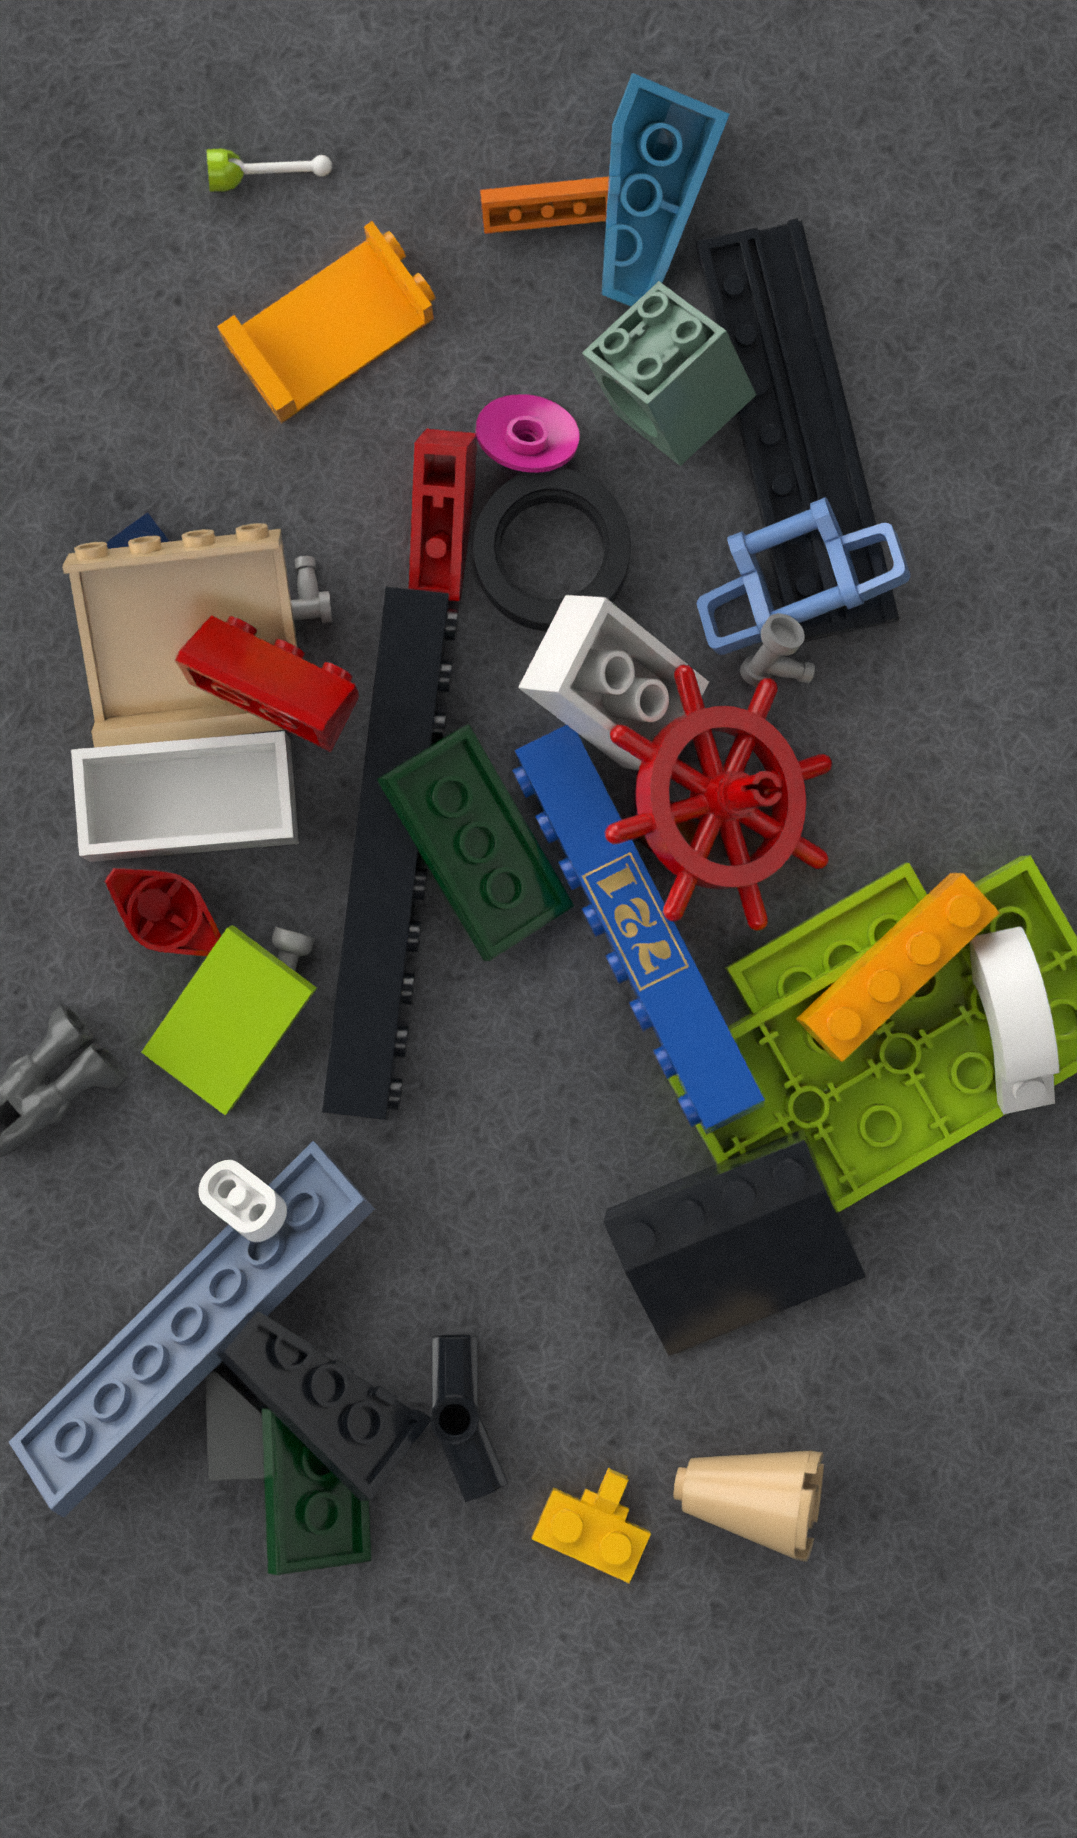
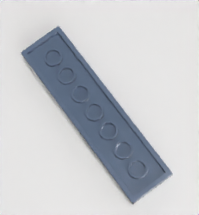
[9,1141,375,1518]

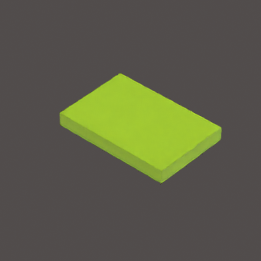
[141,925,317,1115]

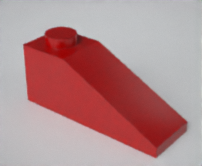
[409,429,477,601]

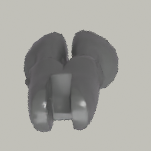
[0,1004,128,1157]

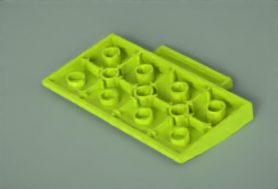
[668,855,1077,1212]

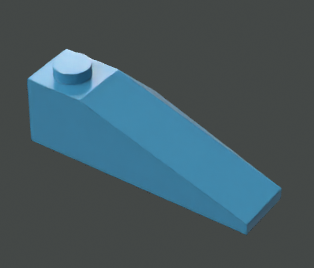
[601,73,730,307]

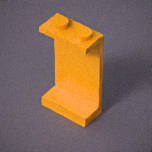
[217,221,436,423]

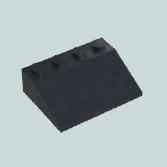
[603,1129,866,1356]

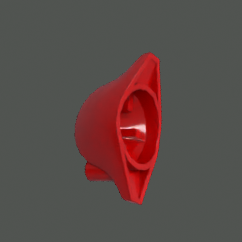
[105,868,221,957]

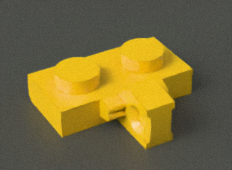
[531,1468,651,1583]

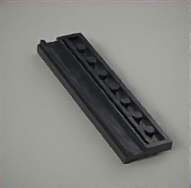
[696,218,899,642]

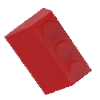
[175,615,360,752]

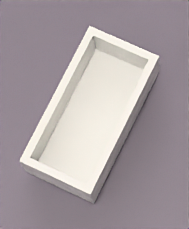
[71,731,299,862]

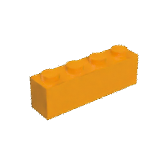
[796,873,1000,1062]

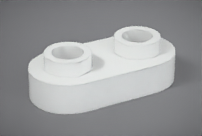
[199,1160,287,1242]

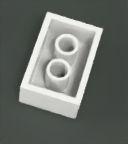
[518,595,709,770]

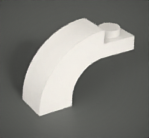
[970,926,1060,1115]

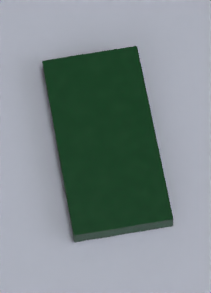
[377,724,574,961]

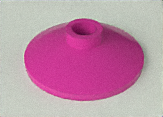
[475,394,580,473]

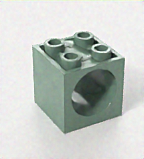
[582,281,756,466]

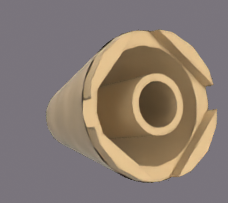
[674,1451,824,1562]

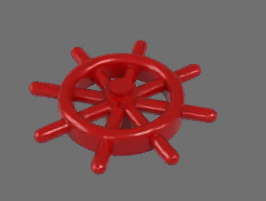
[605,664,832,931]

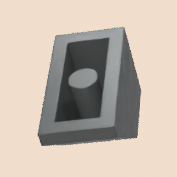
[205,1367,266,1481]

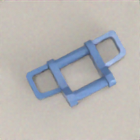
[697,497,910,655]

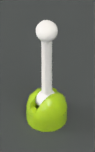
[207,149,332,192]

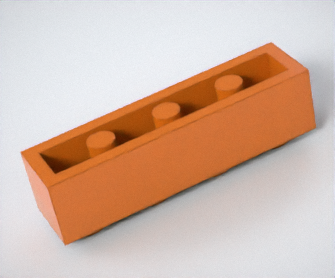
[480,177,609,234]

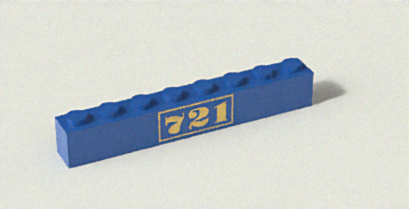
[512,725,765,1135]

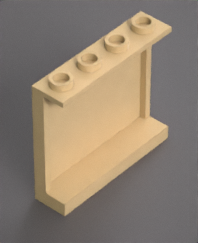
[63,523,298,748]

